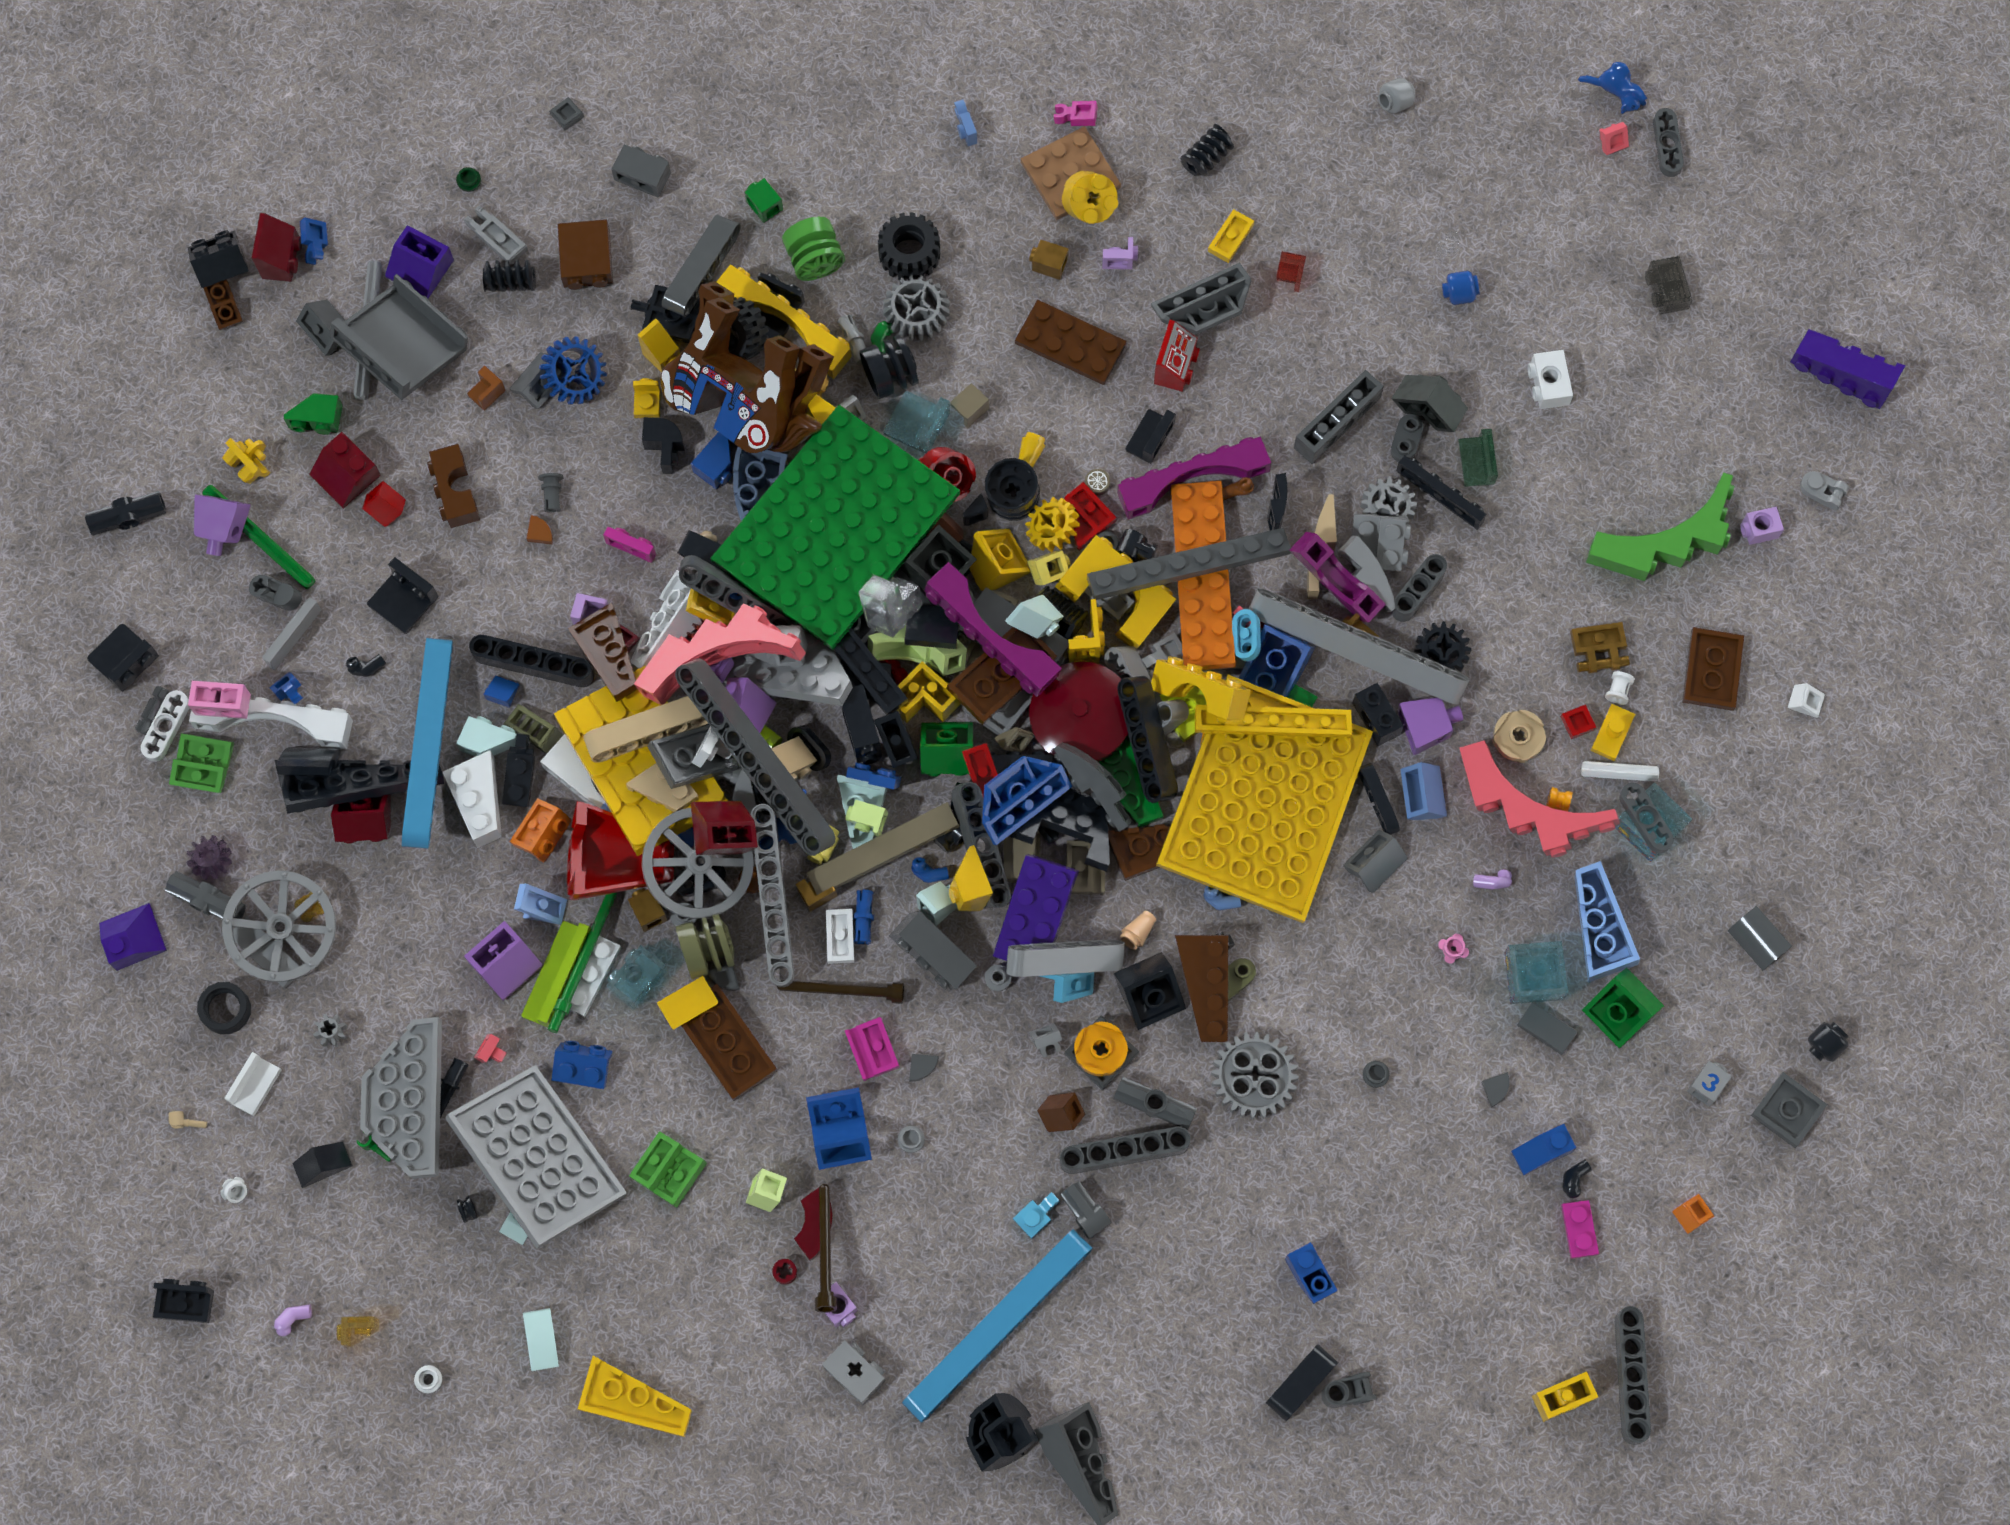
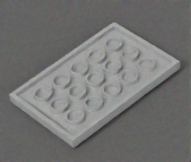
[445,1065,627,1249]

